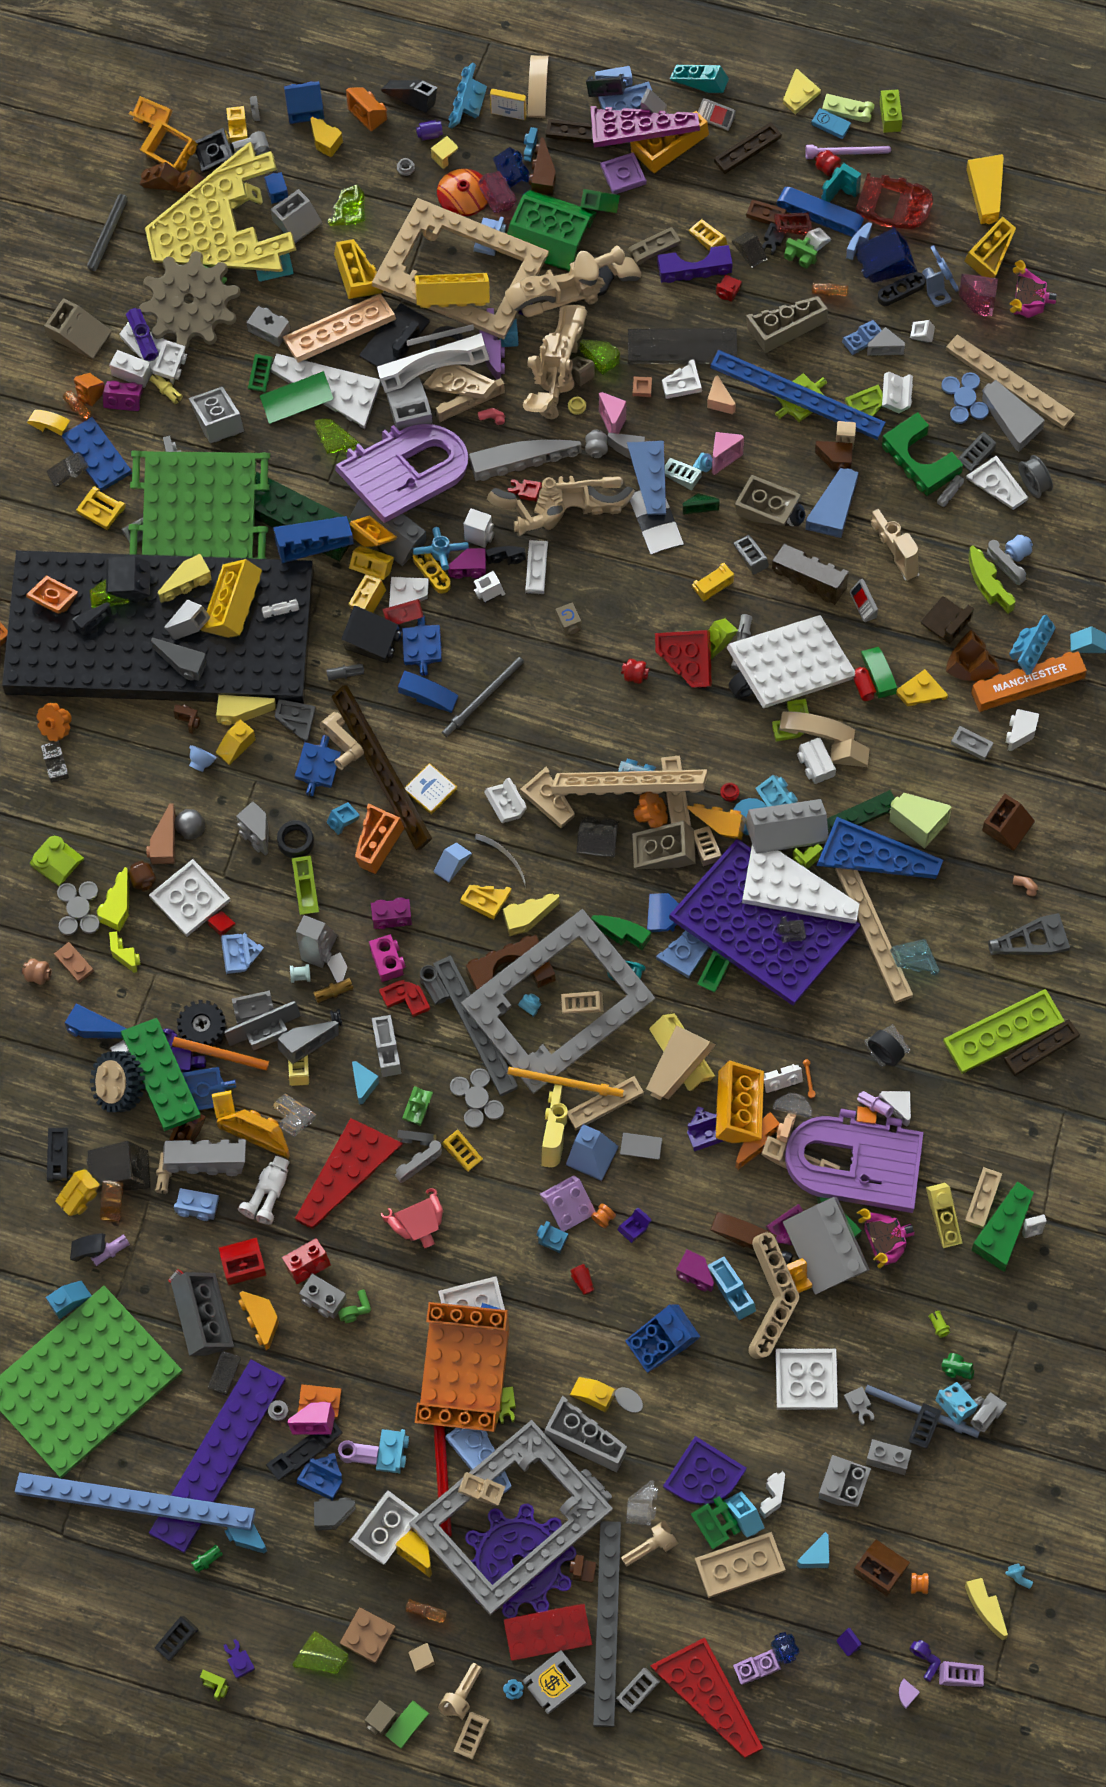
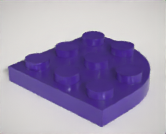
[663,1436,747,1505]

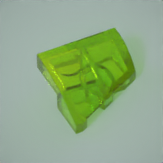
[328,185,365,226]
[314,419,360,454]
[292,1631,349,1674]

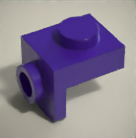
[617,1208,652,1243]

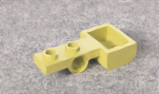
[541,1084,567,1167]

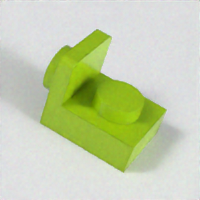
[793,844,823,869]
[200,1670,229,1701]

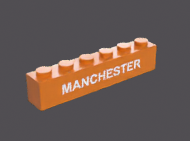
[971,651,1087,712]

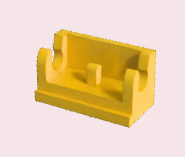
[692,563,734,602]
[348,574,386,613]

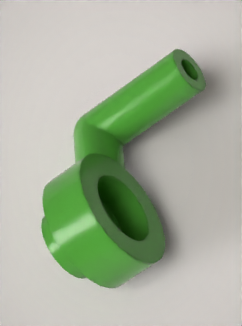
[338,1289,371,1323]

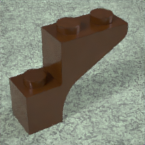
[139,162,205,195]

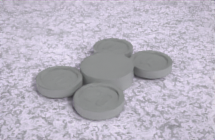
[57,881,100,936]
[450,1069,504,1128]

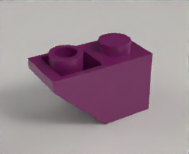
[448,548,486,579]
[676,1249,714,1292]

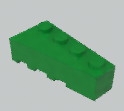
[972,1181,1034,1272]

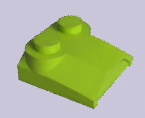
[30,835,84,887]

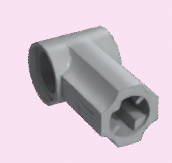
[232,131,270,155]
[970,1392,1007,1432]

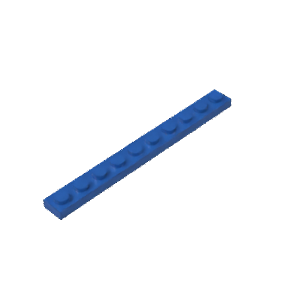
[710,350,885,440]

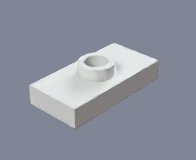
[1022,1215,1046,1238]

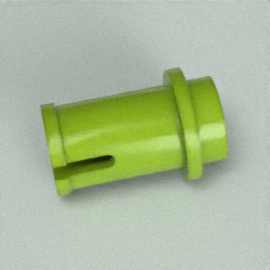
[929,1311,950,1338]

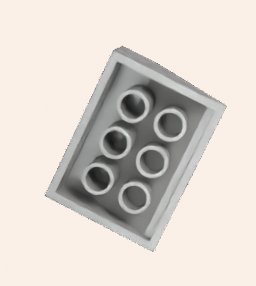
[783,1197,870,1295]

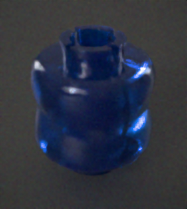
[770,1632,800,1664]

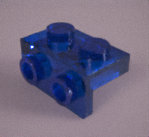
[493,147,529,189]

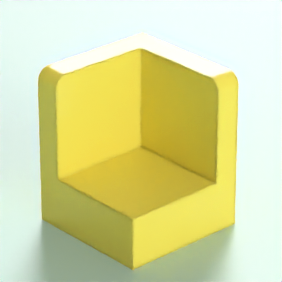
[431,136,458,169]

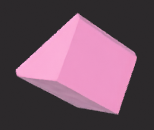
[599,392,626,434]
[712,432,744,475]

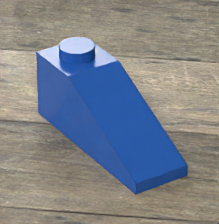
[65,1003,127,1038]

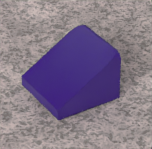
[837,1628,861,1656]

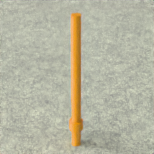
[507,1067,624,1098]

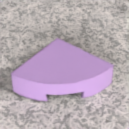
[899,1679,920,1709]

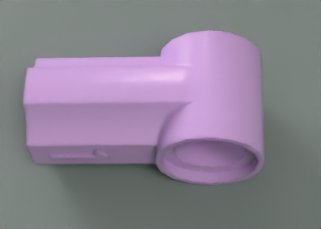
[338,1440,379,1465]

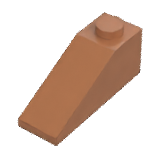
[146,804,175,864]

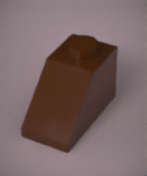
[815,441,853,471]
[169,1114,206,1142]

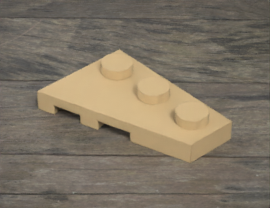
[520,767,575,828]

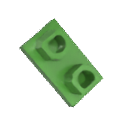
[784,237,818,268]
[402,1086,433,1126]

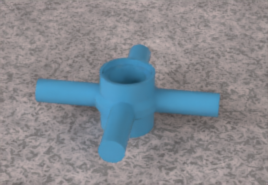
[413,527,469,570]

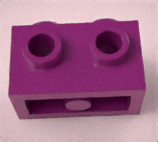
[371,898,412,929]

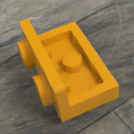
[129,96,173,128]

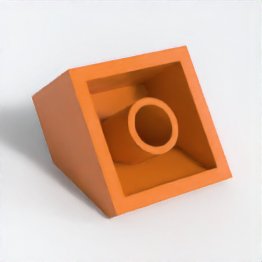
[346,87,387,131]

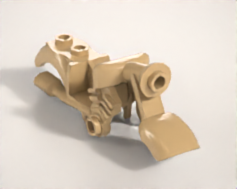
[523,305,587,419]

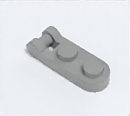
[987,540,1026,585]
[395,1140,442,1183]

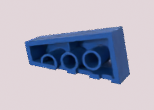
[273,516,354,563]

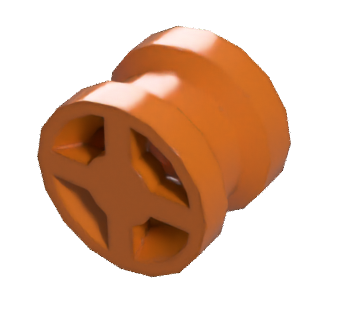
[591,1204,616,1228]
[911,1573,928,1594]

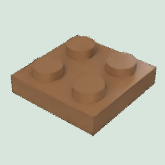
[340,1607,396,1664]

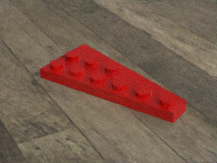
[295,1118,403,1229]
[650,1638,763,1759]

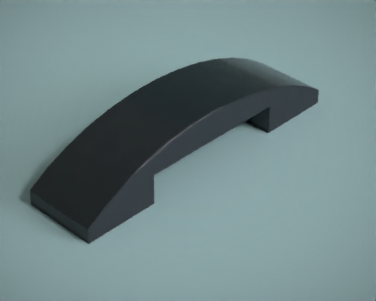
[266,1422,343,1481]

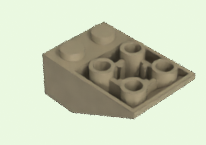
[44,298,112,359]

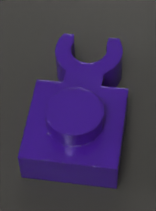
[224,1639,255,1679]

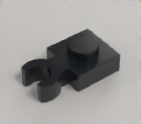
[762,223,788,255]

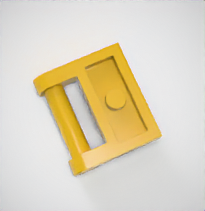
[76,486,126,530]

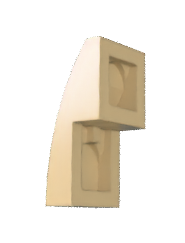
[458,1472,505,1506]

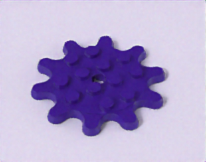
[465,1504,576,1618]

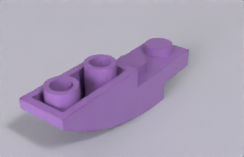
[479,308,505,380]

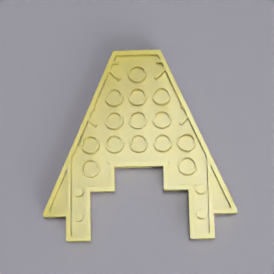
[145,142,296,272]

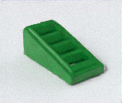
[248,354,274,393]

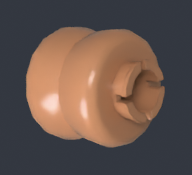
[22,958,52,985]

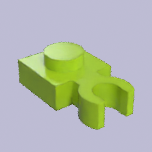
[499,1387,516,1424]

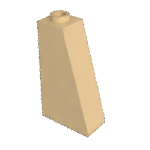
[646,1025,716,1100]

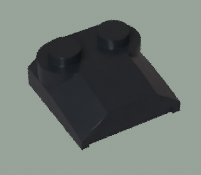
[195,128,235,173]

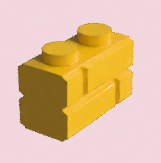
[56,1169,100,1216]

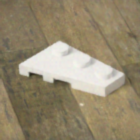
[438,1277,505,1310]

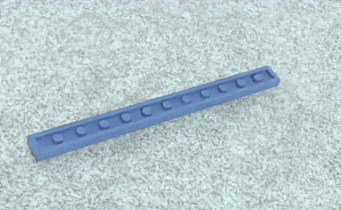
[15,1473,256,1531]

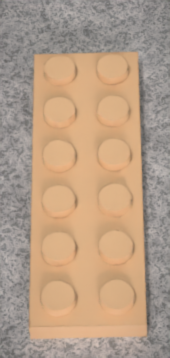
[283,294,396,363]

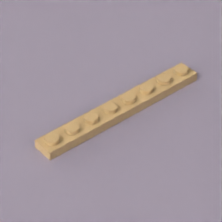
[946,335,1075,430]
[835,868,913,1004]

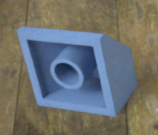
[566,1124,618,1181]

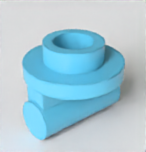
[693,453,713,472]
[518,994,541,1017]

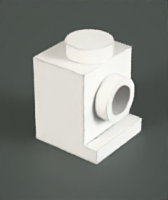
[474,571,505,602]

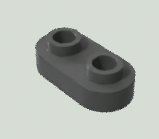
[397,1130,437,1146]

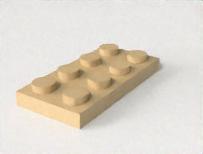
[695,1532,786,1598]

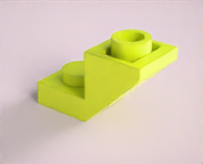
[109,931,140,973]

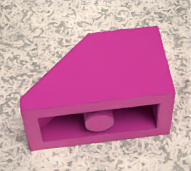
[288,1402,335,1435]

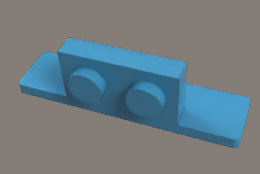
[449,63,487,129]
[1009,615,1055,675]

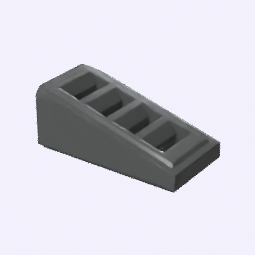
[958,432,996,472]
[733,535,769,575]

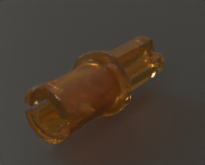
[812,282,849,297]
[63,390,91,420]
[406,1599,447,1623]

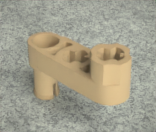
[320,712,364,770]

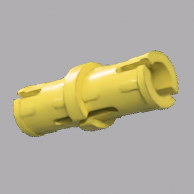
[150,374,183,404]

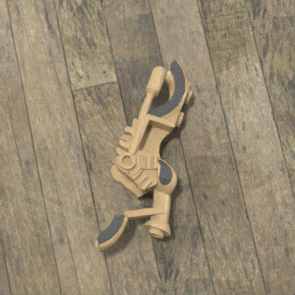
[505,246,641,318]
[487,476,635,536]

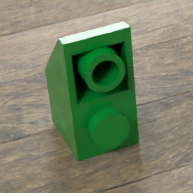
[581,189,620,213]

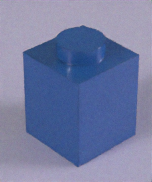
[264,172,288,204]

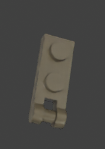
[628,227,681,265]

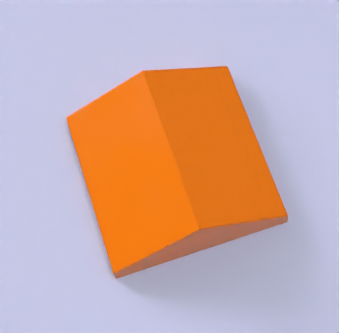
[26,575,78,613]

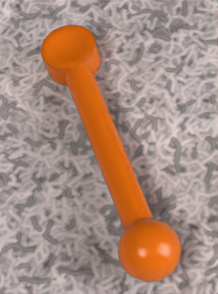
[803,1059,816,1099]

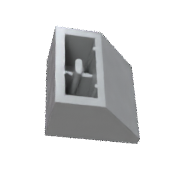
[271,189,323,244]
[236,801,269,856]
[818,1455,871,1507]

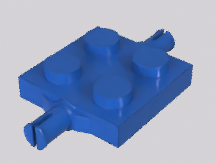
[402,616,442,676]
[295,735,341,796]
[182,1067,236,1110]

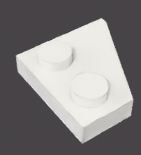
[662,360,702,399]

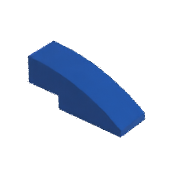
[398,671,458,713]

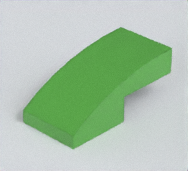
[385,1701,430,1748]

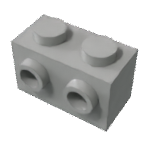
[299,1274,347,1319]

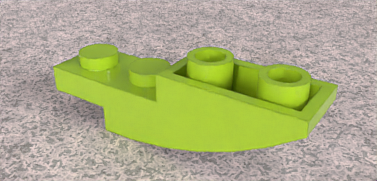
[969,545,1015,614]

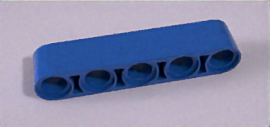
[776,187,864,237]

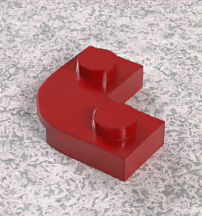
[379,980,430,1017]

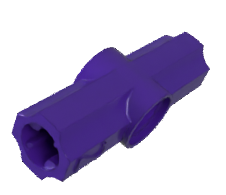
[126,308,159,362]

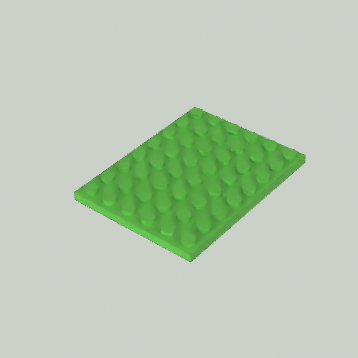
[0,1286,183,1479]

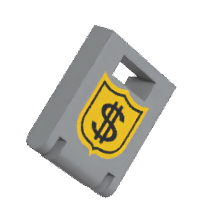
[522,1650,587,1714]

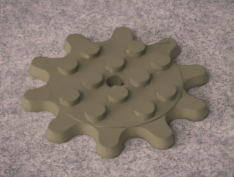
[139,251,241,349]

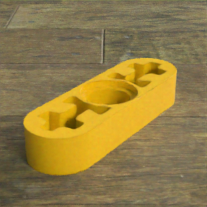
[413,553,451,594]

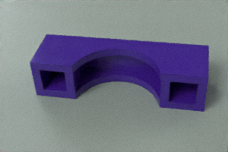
[657,245,732,283]

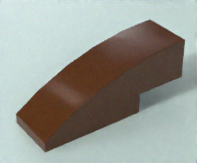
[710,1212,777,1253]

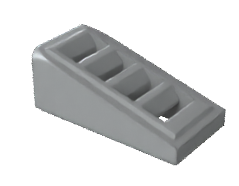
[616,1668,660,1713]

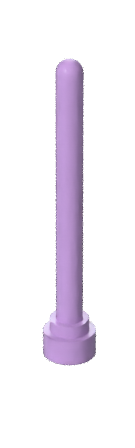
[805,145,891,159]

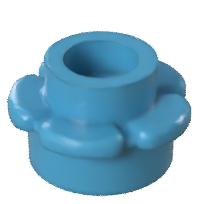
[503,1679,524,1700]

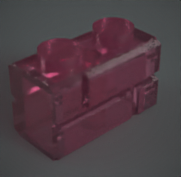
[477,171,517,214]

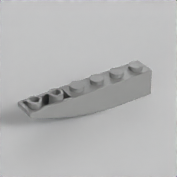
[469,440,581,481]

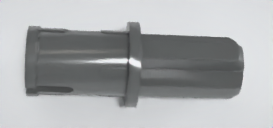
[326,664,364,681]

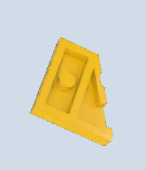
[896,669,948,707]
[460,885,512,920]

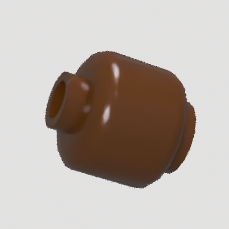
[128,861,156,891]

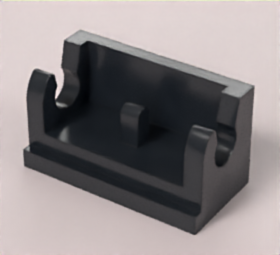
[586,74,626,97]

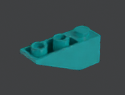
[670,65,729,93]

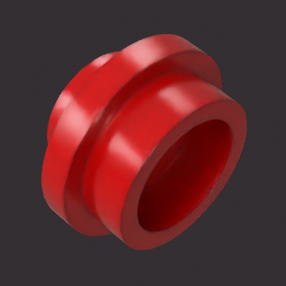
[720,783,739,801]

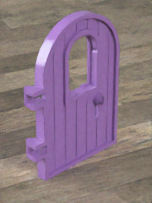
[335,424,468,523]
[785,1109,923,1213]

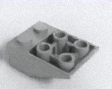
[386,377,433,431]

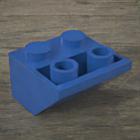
[284,81,324,124]

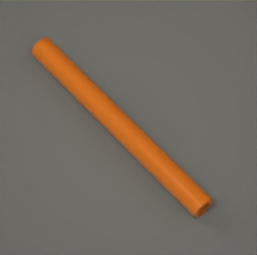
[172,1037,269,1070]

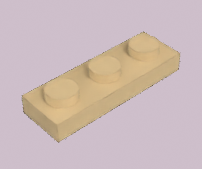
[964,1167,1002,1229]

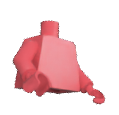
[381,1188,443,1248]

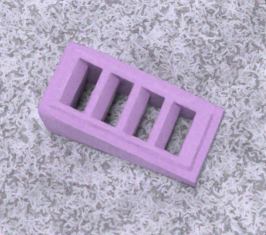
[939,1661,984,1687]

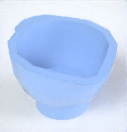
[189,745,217,772]

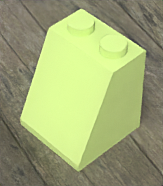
[889,793,952,849]

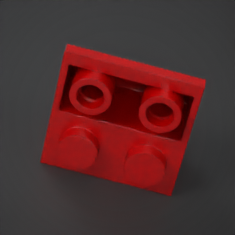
[219,1238,266,1285]

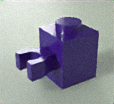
[172,1047,206,1073]

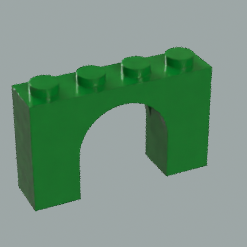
[882,412,963,496]

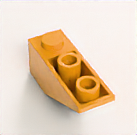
[687,804,746,840]

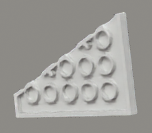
[742,844,859,924]

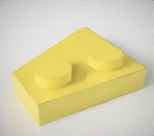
[783,69,821,114]

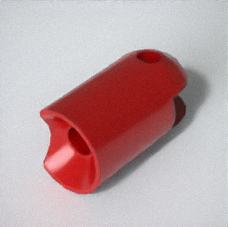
[853,667,877,701]

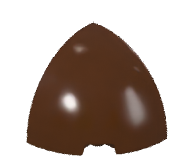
[946,630,999,681]

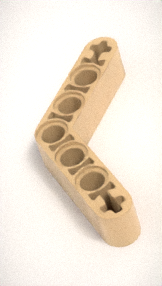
[749,1232,799,1359]

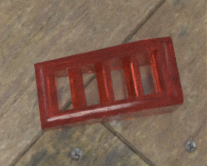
[774,213,812,235]

